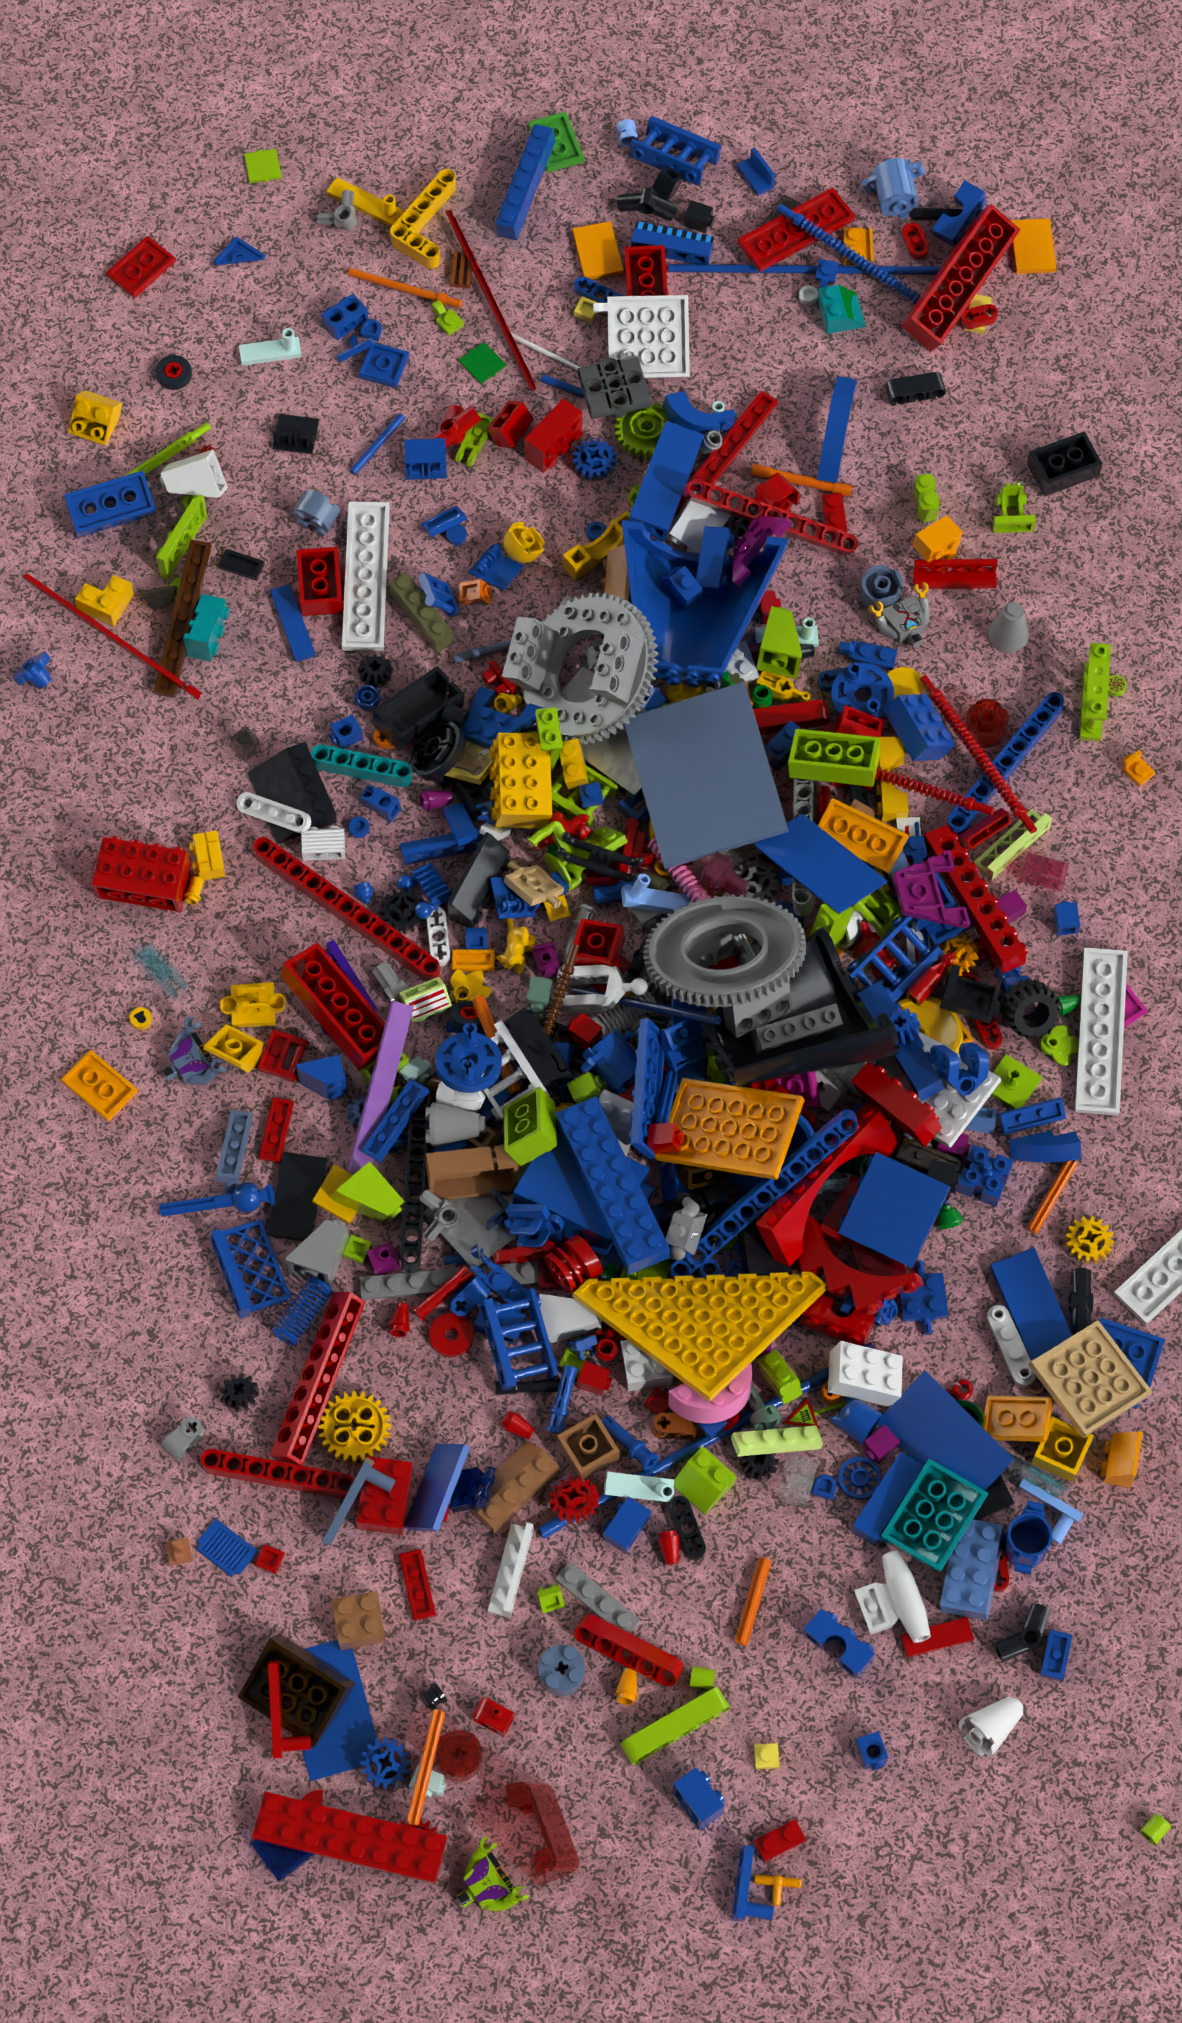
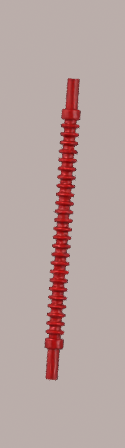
[920,675,1037,834]
[875,767,995,816]

